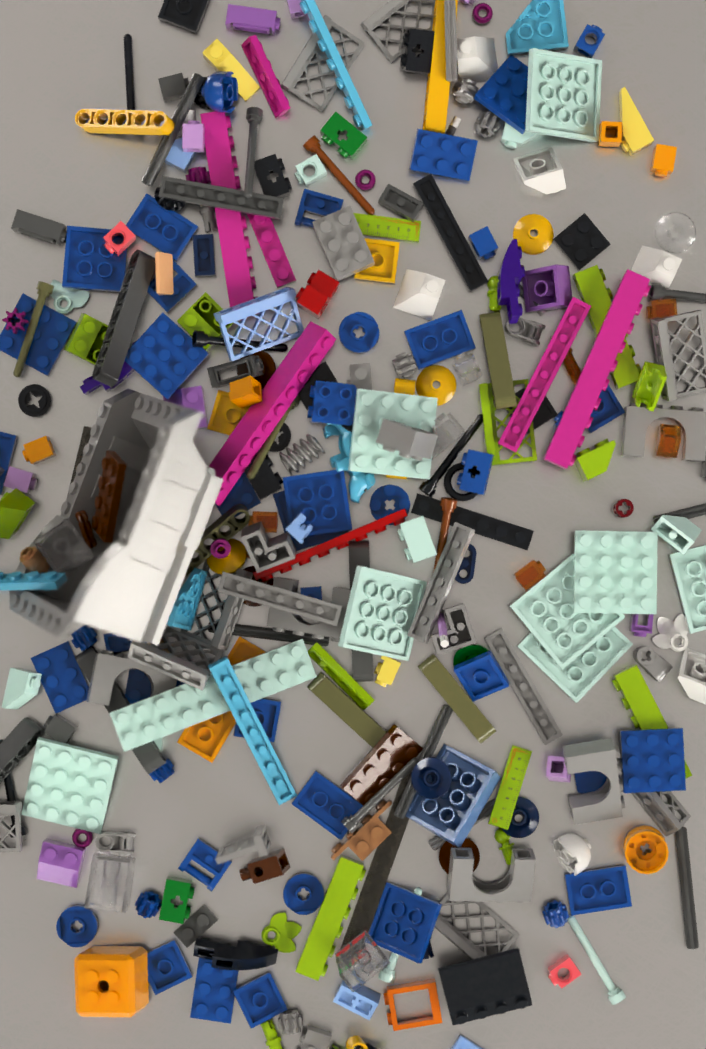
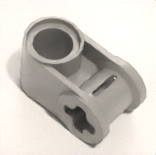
[504,317,546,346]
[633,646,673,683]
[95,831,136,854]

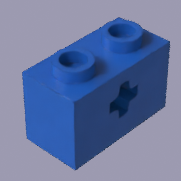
[457,449,494,495]

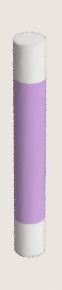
[437,609,449,647]

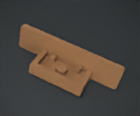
[331,799,392,861]

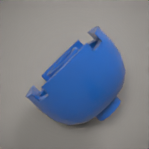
[201,71,238,113]

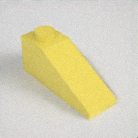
[202,39,260,102]
[619,87,654,156]

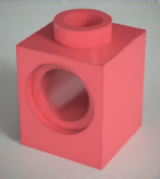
[103,221,136,256]
[548,954,581,989]

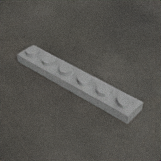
[407,522,475,644]
[217,572,343,626]
[484,628,563,745]

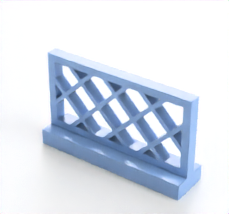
[214,287,304,361]

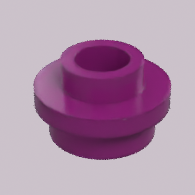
[472,3,493,24]
[355,170,376,190]
[210,538,231,558]
[72,829,93,848]

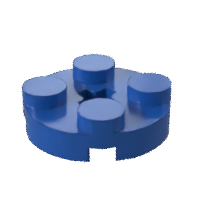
[339,312,379,353]
[370,484,410,525]
[283,873,324,915]
[56,905,98,947]

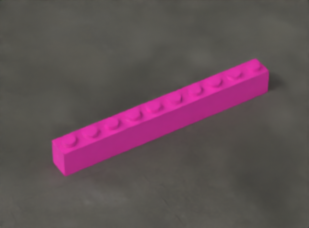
[200,111,258,307]
[543,269,651,469]
[208,321,337,507]

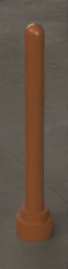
[303,135,375,215]
[433,497,458,573]

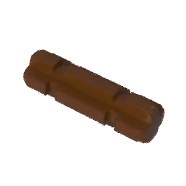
[75,510,97,549]

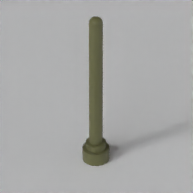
[13,281,54,377]
[247,395,301,479]

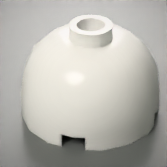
[552,833,591,876]

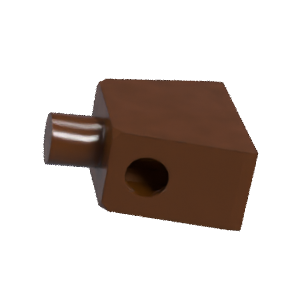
[240,848,290,884]

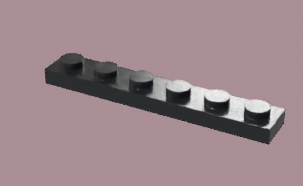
[413,174,488,292]
[411,493,534,550]

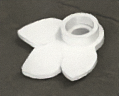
[652,614,689,652]

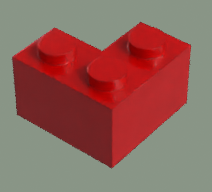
[296,270,340,319]

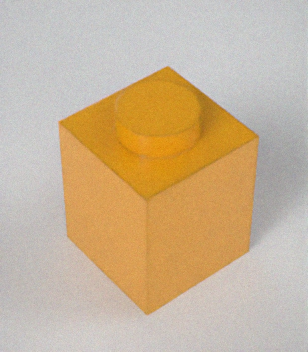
[598,121,622,147]
[650,144,677,177]
[229,375,262,409]
[22,436,56,465]

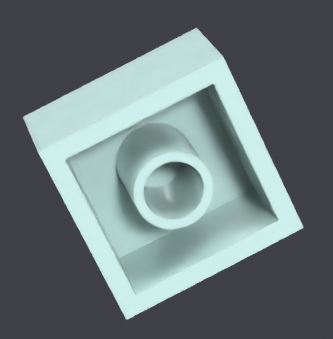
[397,516,437,563]

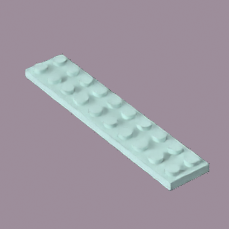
[109,639,317,752]

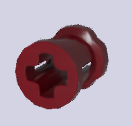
[613,499,634,518]

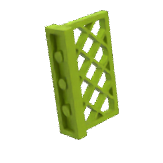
[479,379,537,466]

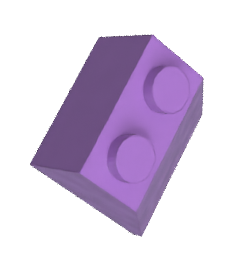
[522,264,572,312]
[163,386,208,429]
[37,839,86,888]

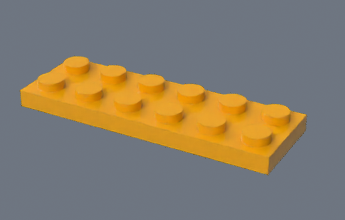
[177,636,266,763]

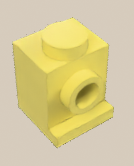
[374,656,401,687]

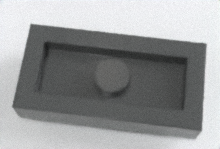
[378,184,424,222]
[174,904,218,948]

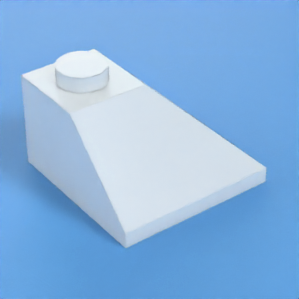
[456,36,498,82]
[513,147,566,194]
[631,245,682,292]
[393,269,446,321]
[678,648,706,704]

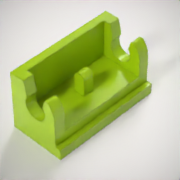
[632,361,667,412]

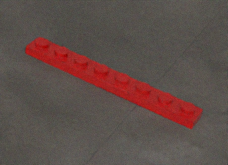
[253,508,408,582]

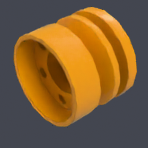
[623,825,669,874]

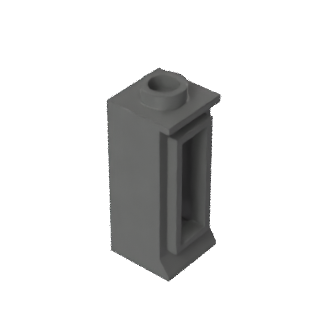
[11,209,67,246]
[207,355,264,388]

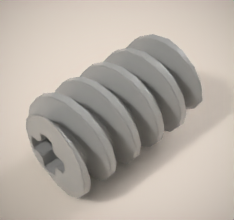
[279,434,325,476]

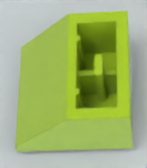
[177,292,233,352]
[64,313,108,365]
[574,438,616,482]
[0,488,35,539]

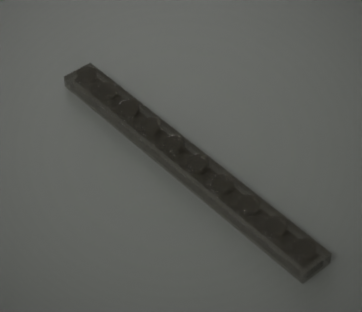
[336,771,412,969]

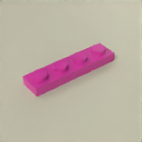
[241,35,290,118]
[247,214,296,289]

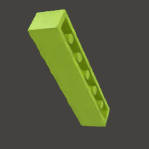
[572,265,641,390]
[612,664,692,779]
[295,854,366,981]

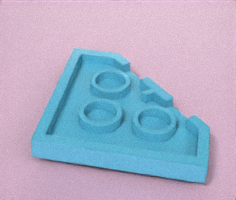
[505,0,569,55]
[166,568,208,631]

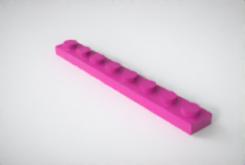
[498,297,591,453]

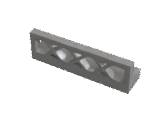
[618,767,691,837]

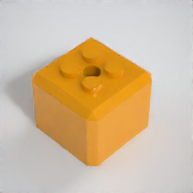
[74,946,149,1017]

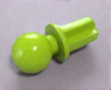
[487,276,502,312]
[494,828,515,865]

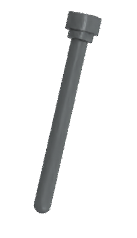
[244,107,263,198]
[649,283,706,302]
[341,758,418,833]

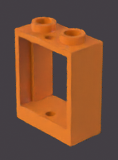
[383,978,442,1031]

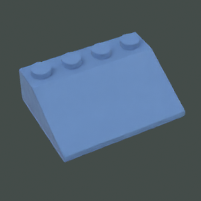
[405,744,501,848]

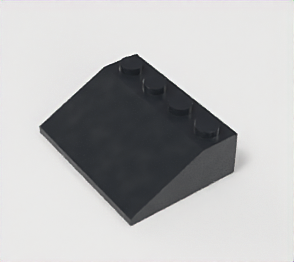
[438,948,532,1025]

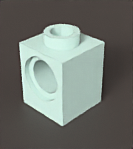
[294,154,327,187]

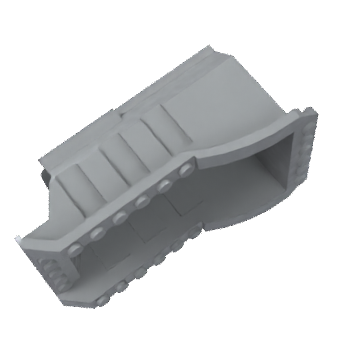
[10,389,224,645]

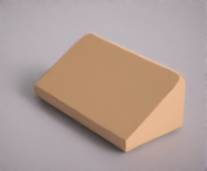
[155,252,174,295]

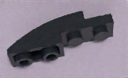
[193,938,278,970]

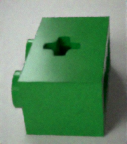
[320,112,367,159]
[159,876,195,924]

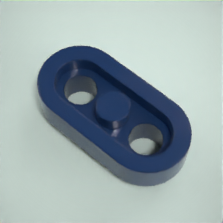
[455,544,477,584]

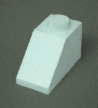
[500,122,541,149]
[651,515,702,555]
[2,667,42,710]

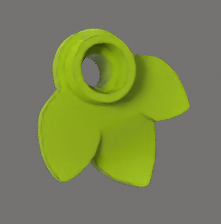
[261,912,302,953]

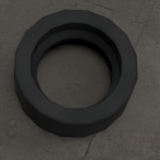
[444,462,480,501]

